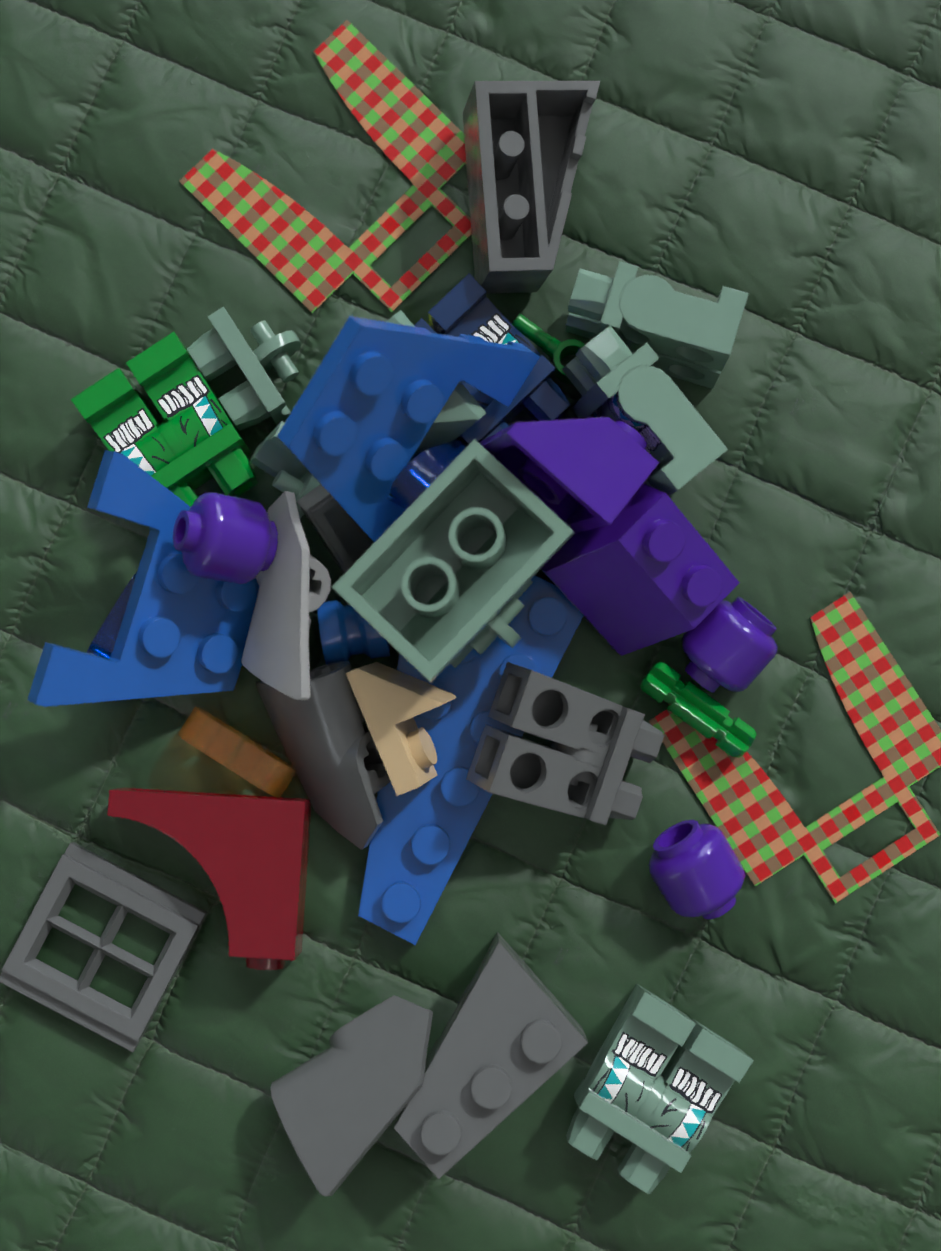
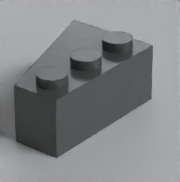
[462,81,600,294]
[394,932,588,1179]

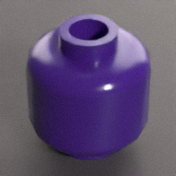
[173,492,278,584]
[682,597,778,693]
[648,820,745,919]

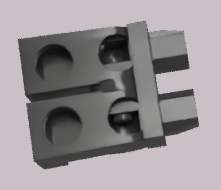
[466,662,664,825]

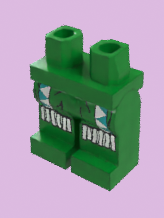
[70,331,258,507]

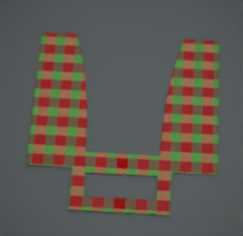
[179,20,472,313]
[649,592,941,903]

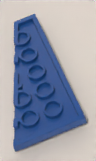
[358,575,583,945]

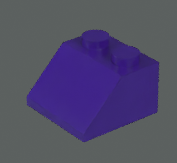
[479,417,659,534]
[541,483,740,656]

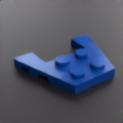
[277,316,540,543]
[27,450,259,707]

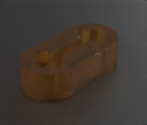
[178,706,297,798]

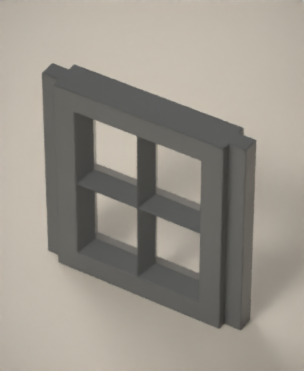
[0,842,207,1052]

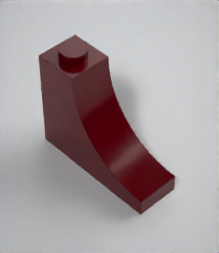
[107,787,312,970]

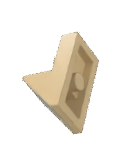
[346,662,457,796]

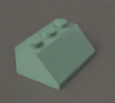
[332,439,574,682]

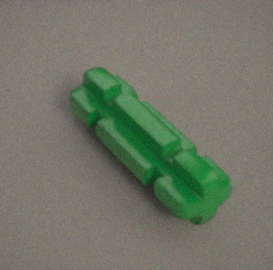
[640,662,757,758]

